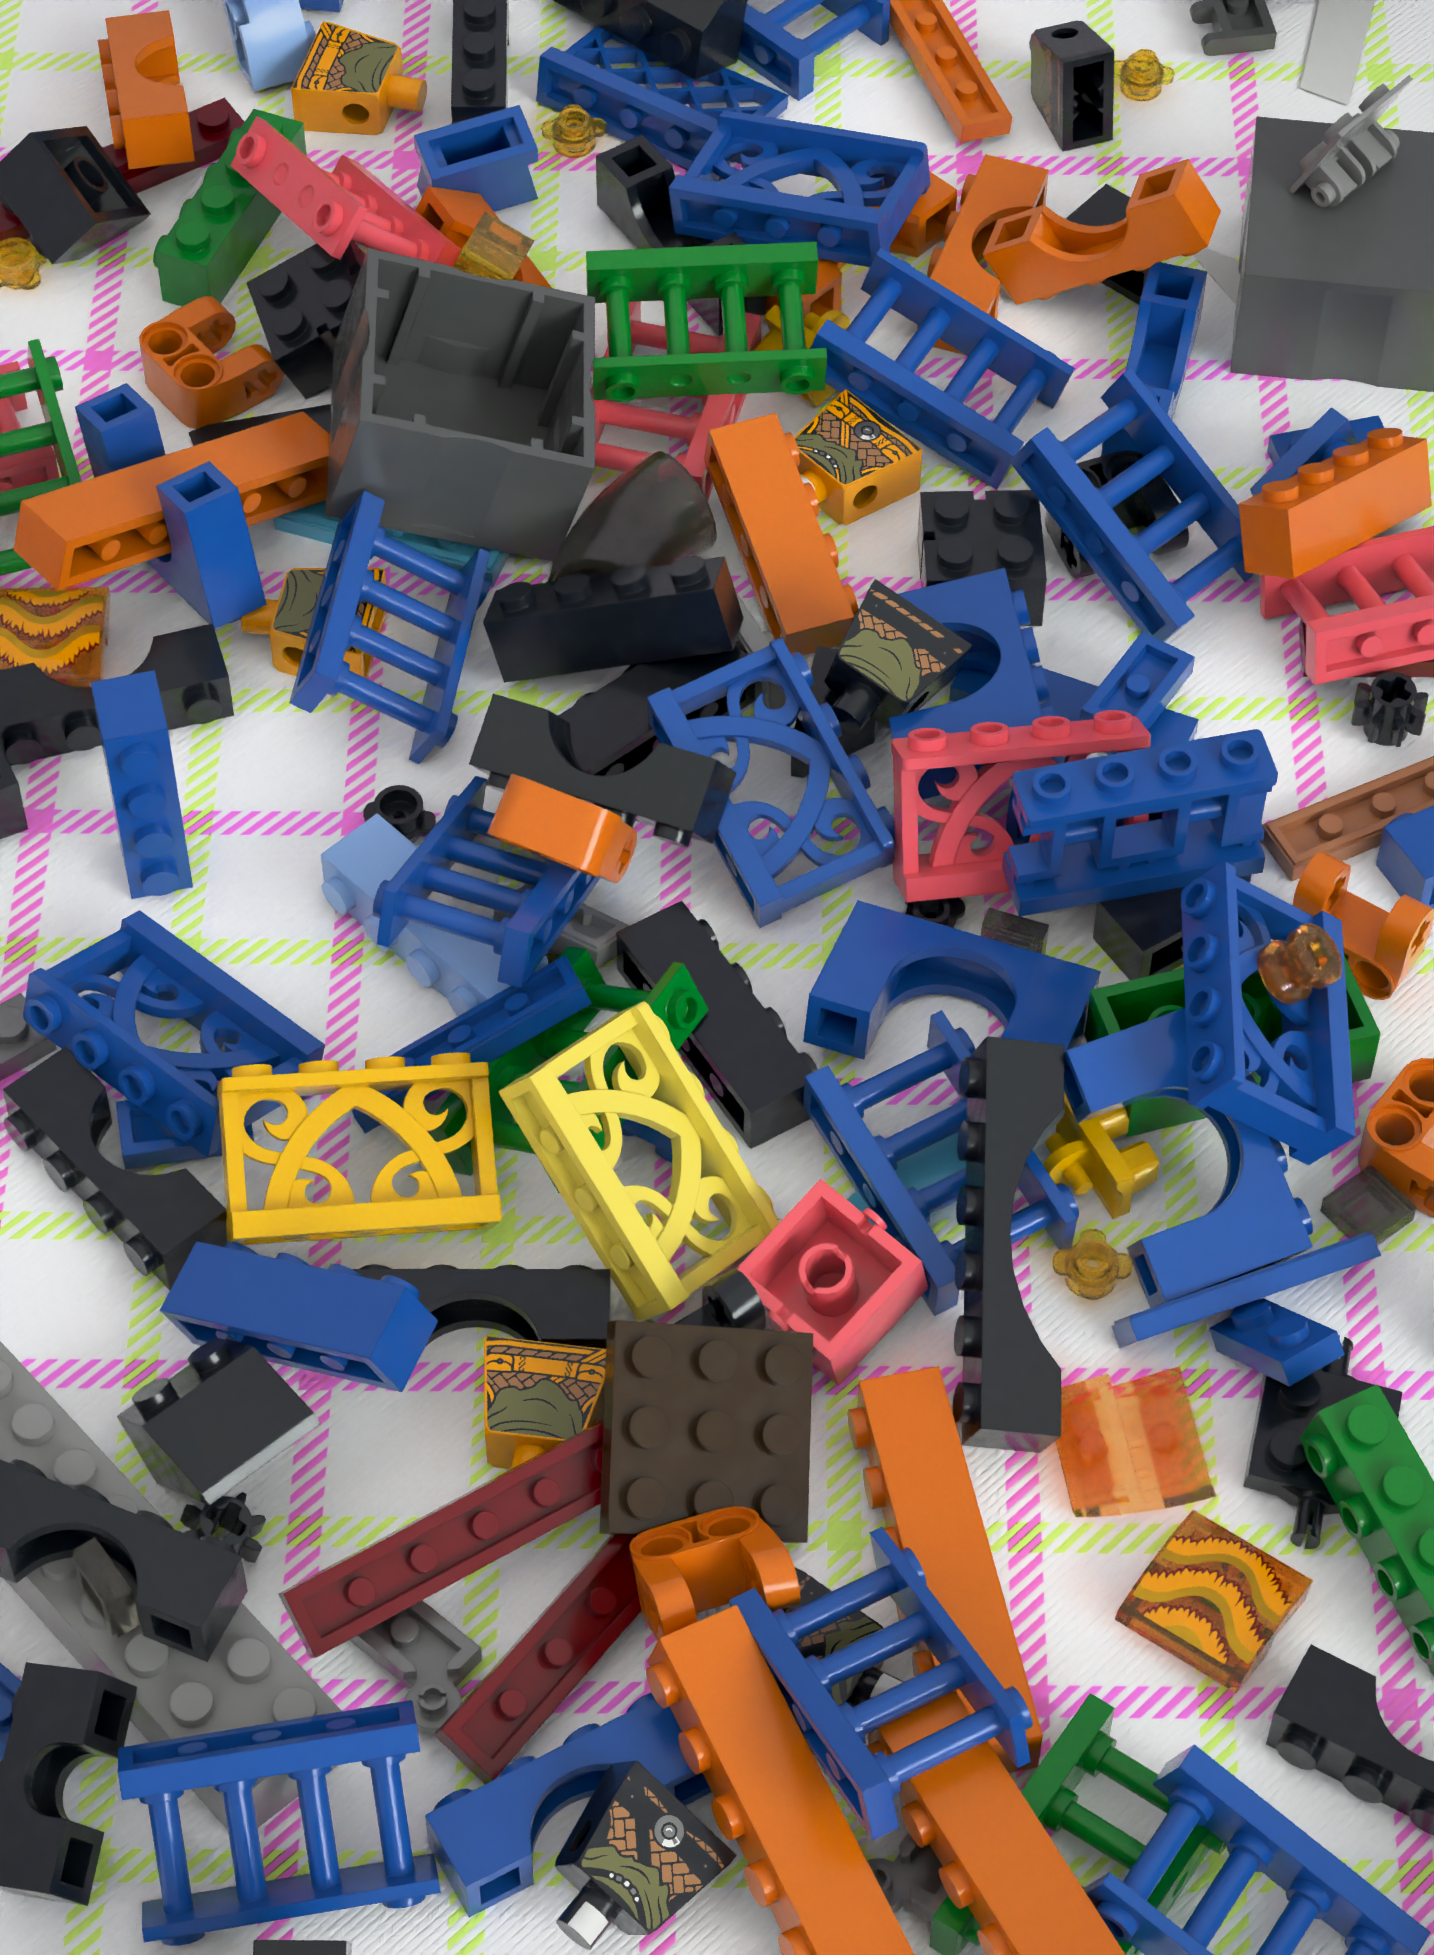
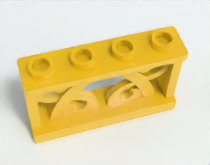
[217,1052,502,1245]

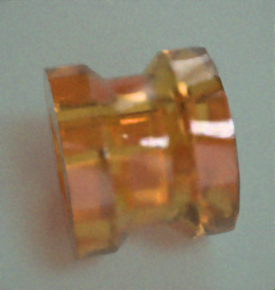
[1257,923,1342,1005]

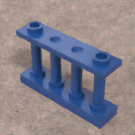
[738,0,890,101]
[810,248,1076,490]
[1009,368,1255,642]
[289,490,491,764]
[372,776,601,989]
[803,1010,1079,1316]
[729,1527,1033,1841]
[117,1700,441,1946]
[1083,1744,1431,1955]

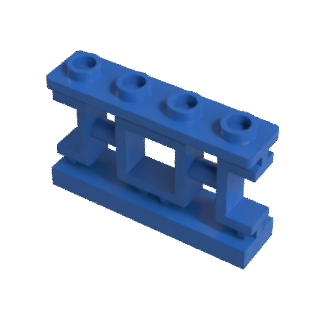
[1002,729,1278,917]

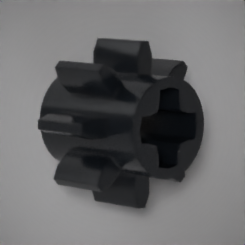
[1351,671,1429,747]
[180,1492,266,1563]

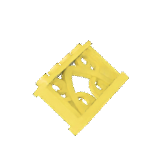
[498,1001,780,1322]

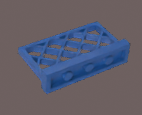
[536,26,789,181]

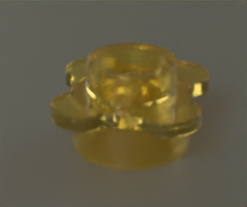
[1114,49,1175,101]
[541,104,607,158]
[0,238,47,290]
[1052,1229,1133,1300]

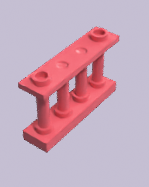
[230,116,462,268]
[590,301,762,517]
[1260,526,1434,685]

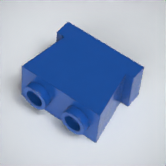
[414,105,538,212]

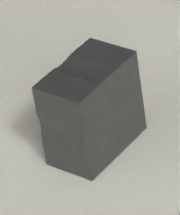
[1230,116,1434,392]
[325,248,595,562]

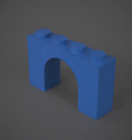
[75,383,267,629]
[889,568,1055,800]
[803,900,1101,1060]
[1064,1008,1313,1308]

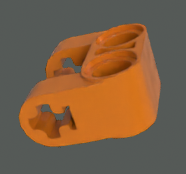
[139,296,284,429]
[487,774,637,884]
[1292,851,1434,1000]
[1358,1058,1434,1218]
[629,1507,801,1641]

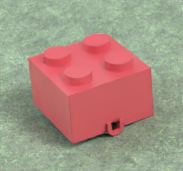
[737,1179,928,1386]

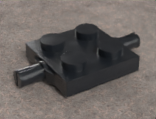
[1243,1335,1403,1549]

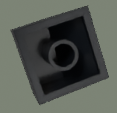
[0,126,151,264]
[117,1338,321,1505]

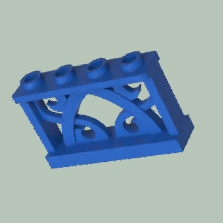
[669,110,931,267]
[647,637,895,929]
[1181,861,1356,1166]
[23,910,325,1157]

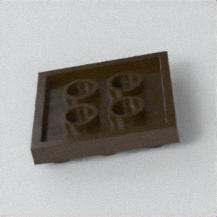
[599,1320,813,1544]

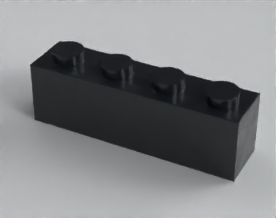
[483,556,744,683]
[558,644,755,776]
[616,901,818,1149]

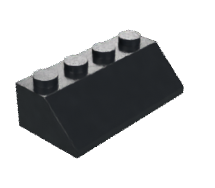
[553,0,747,80]

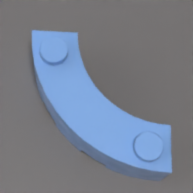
[223,0,316,92]

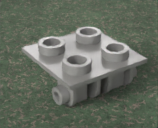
[1289,75,1413,207]

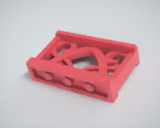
[891,710,1151,903]

